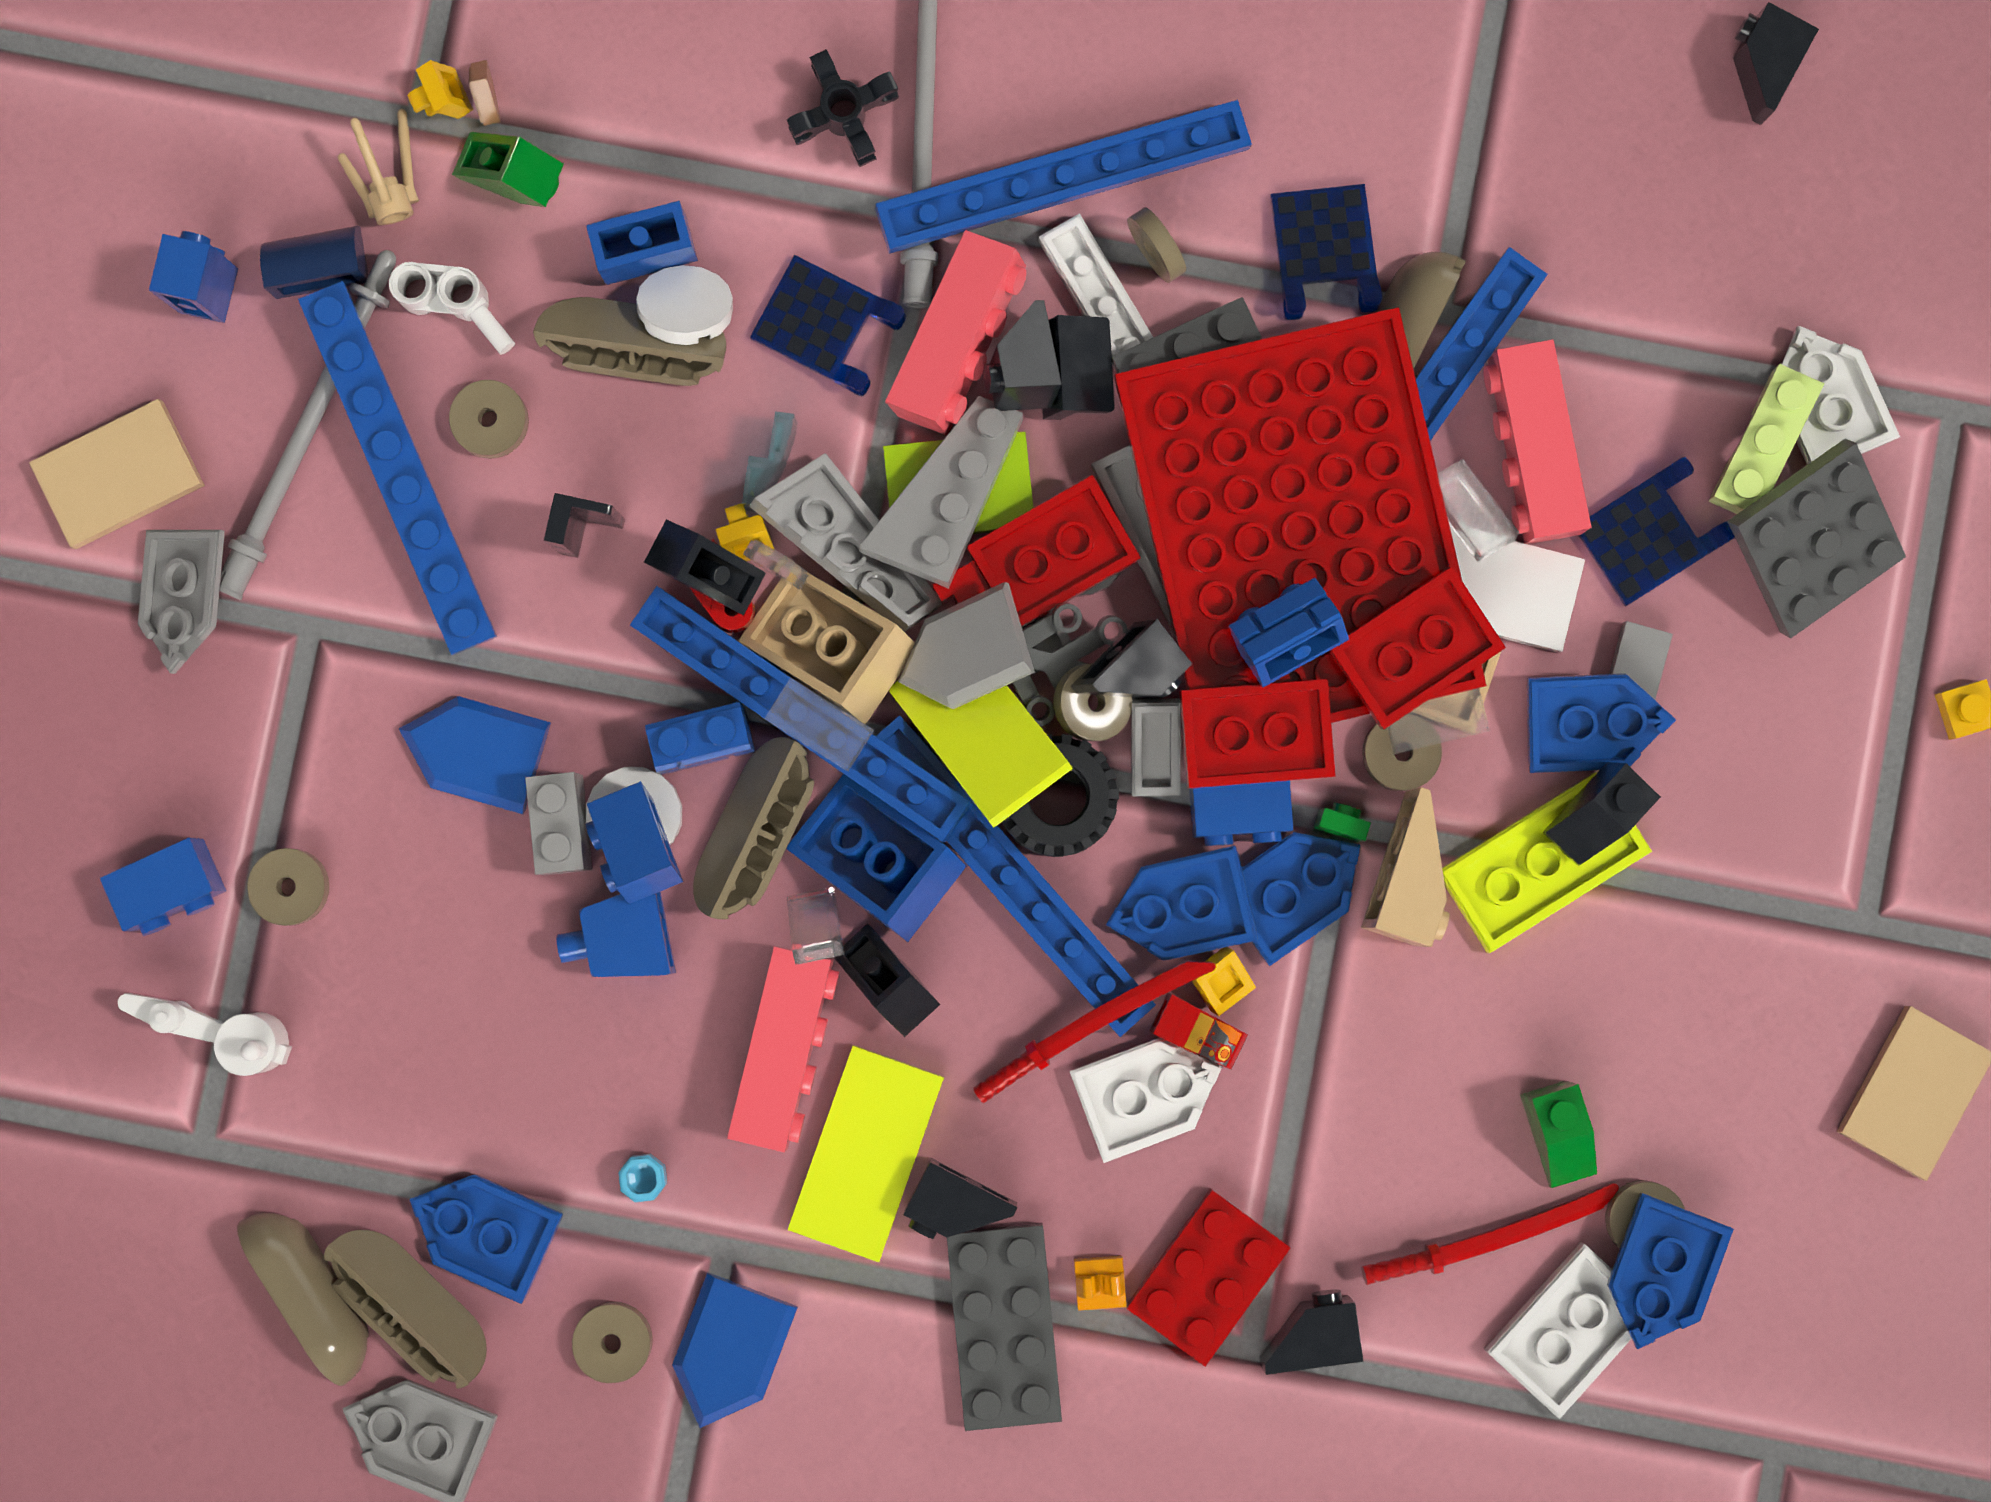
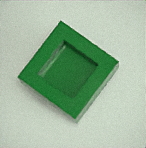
[1313,802,1371,842]

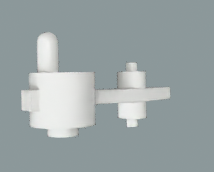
[118,993,292,1076]

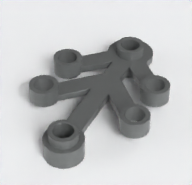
[1012,602,1159,726]

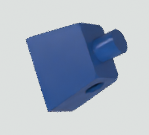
[556,891,676,977]

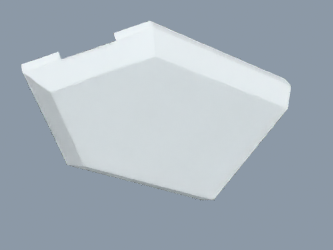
[1782,326,1900,465]
[1070,1038,1222,1163]

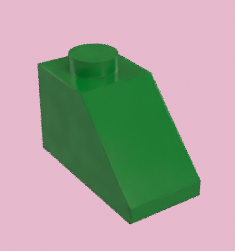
[452,132,564,207]
[1520,1081,1597,1188]

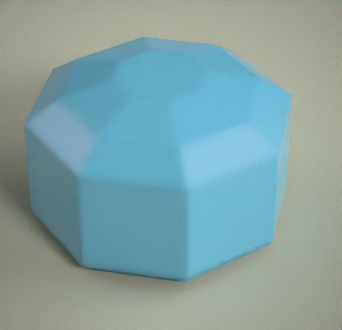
[618,1153,667,1202]

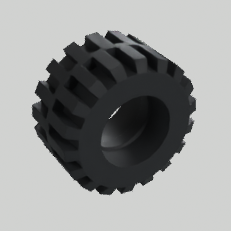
[1002,734,1119,857]

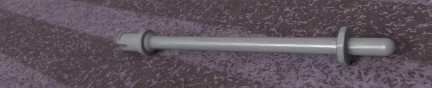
[900,0,938,309]
[219,250,397,600]

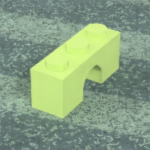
[1708,364,1825,514]

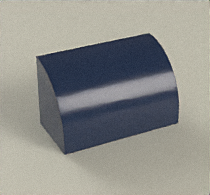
[260,226,369,299]

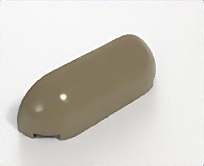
[1376,251,1466,369]
[533,297,726,386]
[693,737,814,920]
[237,1212,369,1386]
[324,1230,487,1389]

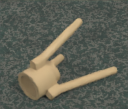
[338,109,419,225]

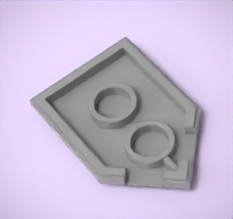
[138,530,225,674]
[898,582,1035,709]
[343,1379,498,1502]

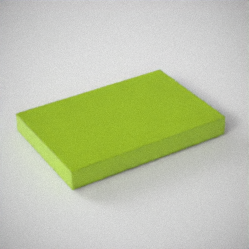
[883,432,1034,535]

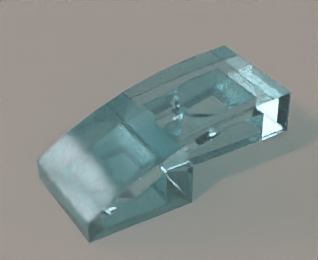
[742,411,798,512]

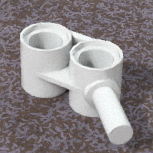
[389,262,515,355]

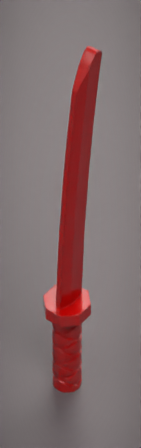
[973,961,1216,1103]
[1361,1183,1619,1285]

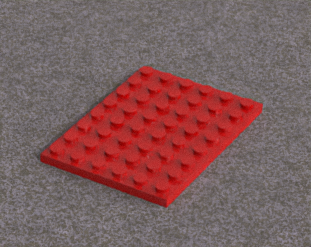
[1114,307,1487,723]

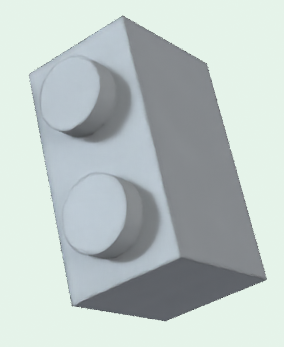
[525,772,593,875]

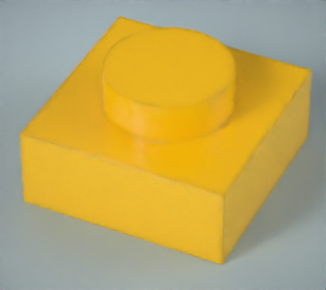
[1934,679,1991,740]
[1192,947,1256,1016]

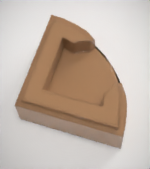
[469,60,500,126]

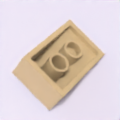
[738,564,915,725]
[1361,787,1450,947]

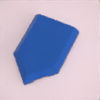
[1527,673,1676,773]
[399,696,551,814]
[1242,832,1360,966]
[1106,845,1258,961]
[409,1174,563,1304]
[1607,1193,1734,1349]
[672,1272,798,1428]

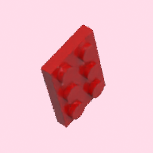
[967,475,1141,627]
[1329,566,1506,730]
[1179,679,1336,788]
[1126,1188,1291,1367]

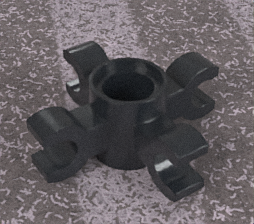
[786,49,899,167]

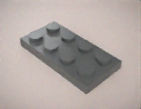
[947,1223,1062,1431]

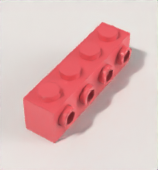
[885,230,1026,436]
[1483,339,1592,544]
[727,946,840,1152]

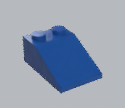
[786,774,967,942]

